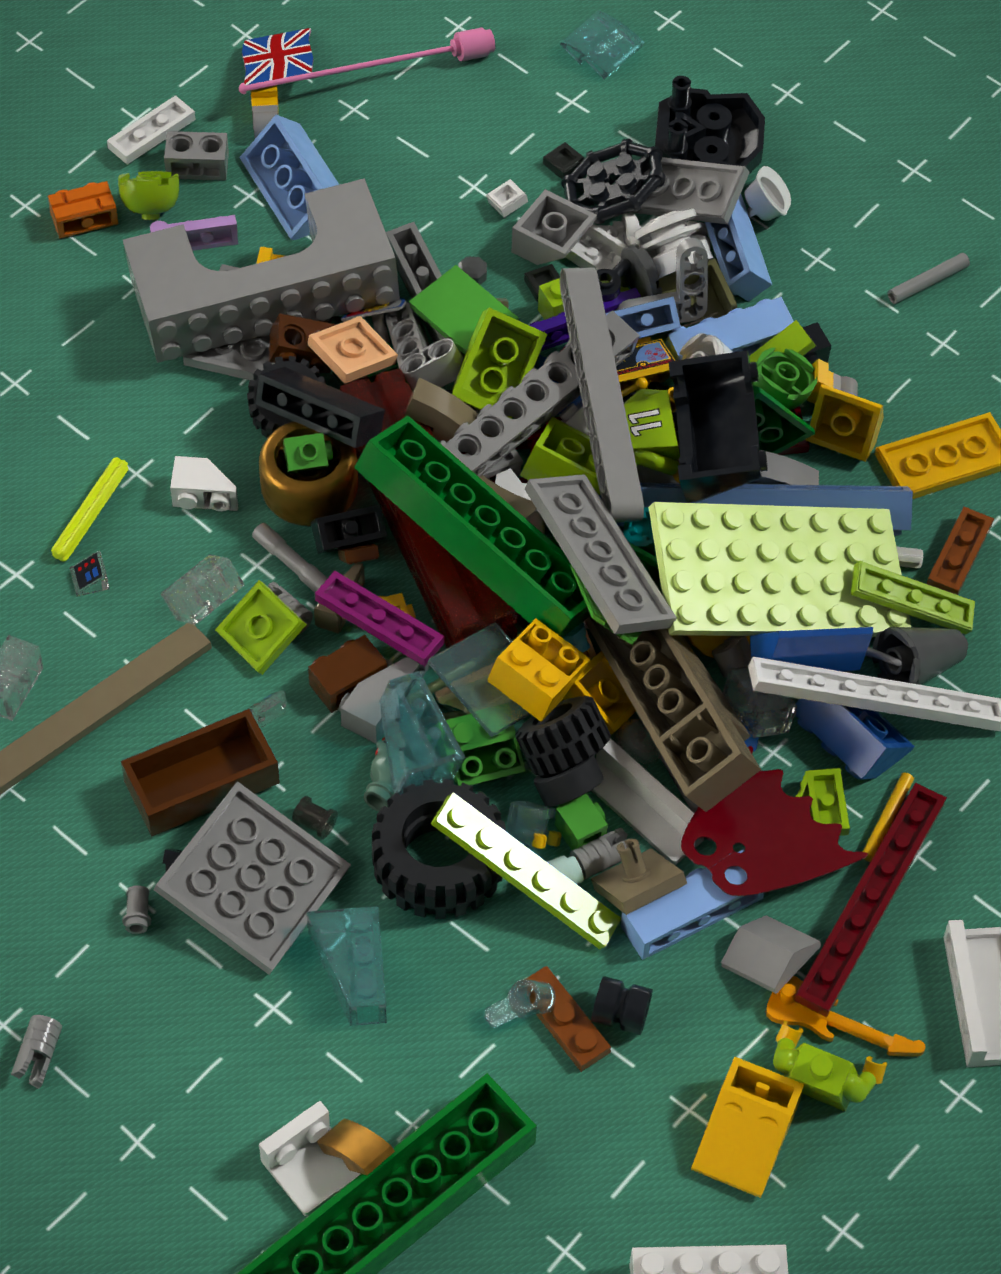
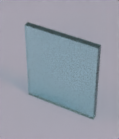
[427,622,531,737]

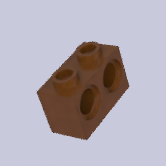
[269,313,336,374]

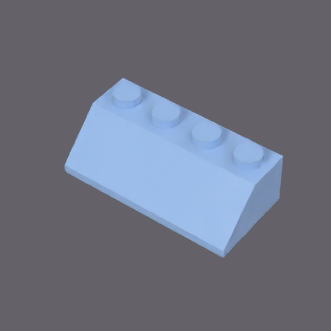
[240,115,339,240]

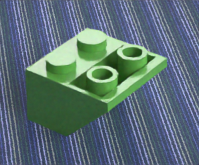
[437,704,526,786]

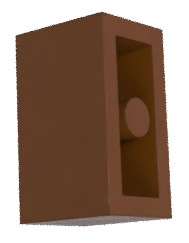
[308,634,388,713]

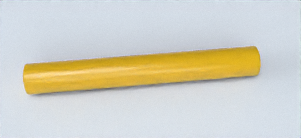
[862,773,914,862]

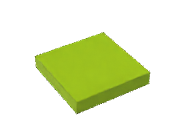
[215,580,307,675]

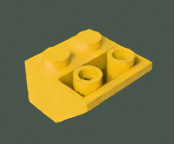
[487,618,590,722]

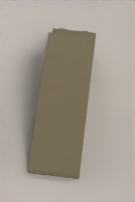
[584,615,761,812]

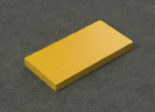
[874,412,1001,499]

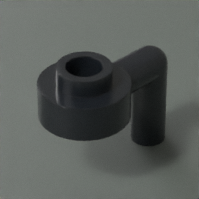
[597,259,631,302]

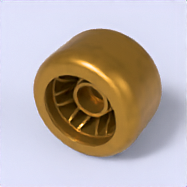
[259,421,358,526]

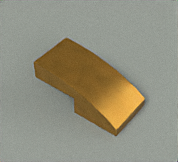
[317,1118,395,1175]

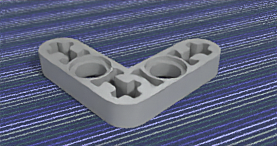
[617,238,708,323]

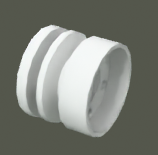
[634,209,713,279]

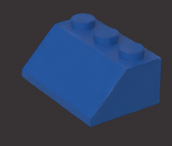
[750,627,873,672]
[791,699,915,779]

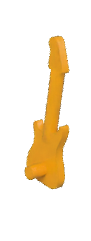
[766,976,926,1057]

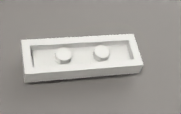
[107,95,196,165]

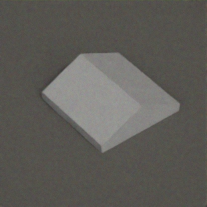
[721,915,821,994]

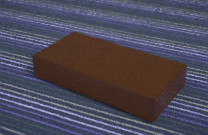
[338,543,379,564]

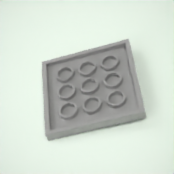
[153,781,351,975]

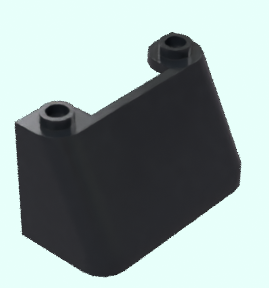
[669,350,768,503]

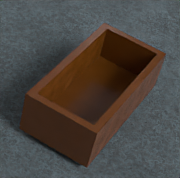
[121,709,280,837]

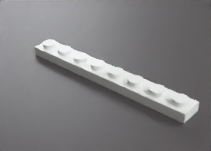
[748,657,1001,732]

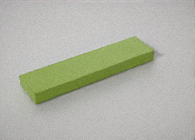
[851,561,975,634]

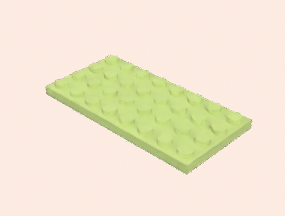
[648,502,911,637]

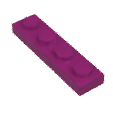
[315,571,444,667]

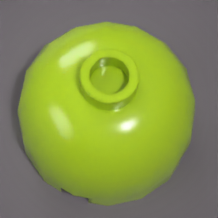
[118,171,179,220]

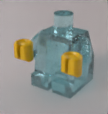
[507,800,562,850]

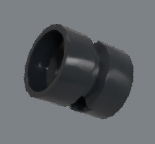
[591,976,653,1035]

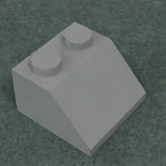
[511,189,597,265]

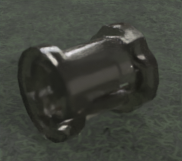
[292,796,338,839]

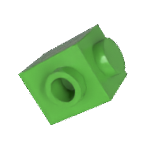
[283,433,333,475]
[555,794,608,850]

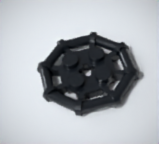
[561,138,666,224]

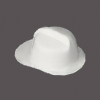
[744,166,791,221]

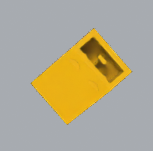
[691,1057,804,1198]

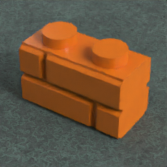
[48,181,119,239]

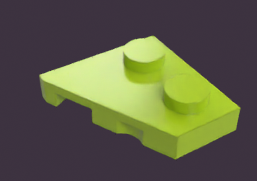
[795,768,850,836]

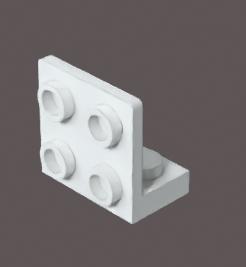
[259,1101,360,1216]

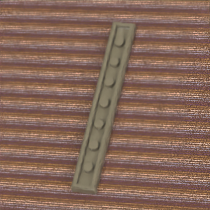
[0,621,212,795]

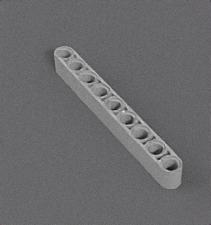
[560,267,644,523]

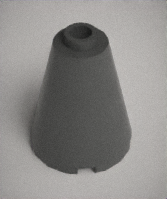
[872,627,968,685]

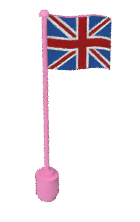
[239,27,495,95]

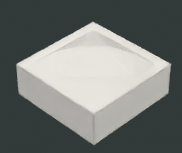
[486,179,529,217]

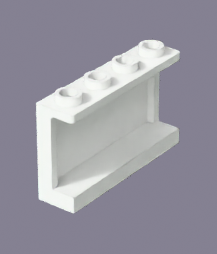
[943,920,1001,1067]

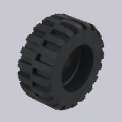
[372,779,507,919]

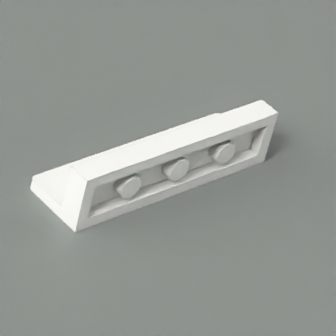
[591,738,704,865]

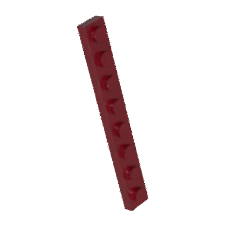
[794,783,947,1018]

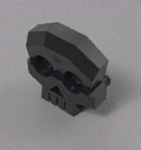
[655,76,765,174]

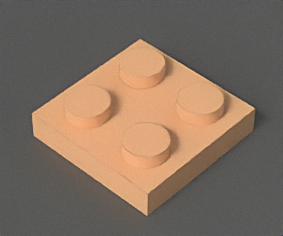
[307,316,398,384]

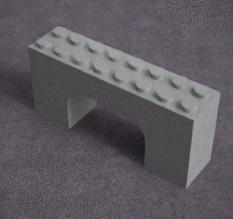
[123,178,400,363]

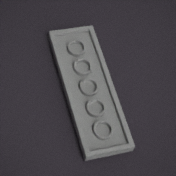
[525,474,677,635]

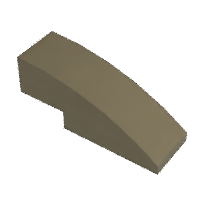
[404,377,492,442]

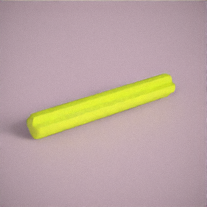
[51,457,128,562]

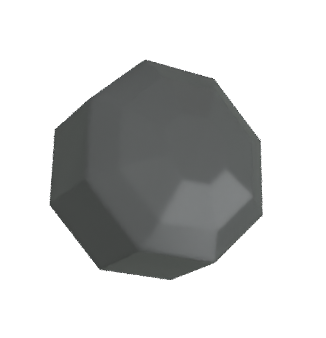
[458,256,487,285]

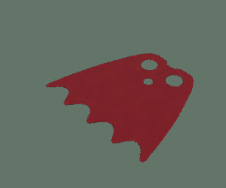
[681,746,868,896]

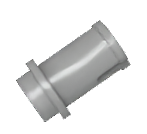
[122,886,151,934]

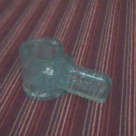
[484,979,555,1028]

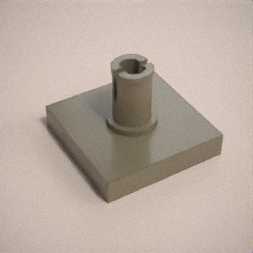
[591,839,687,915]

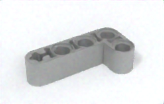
[386,302,464,390]

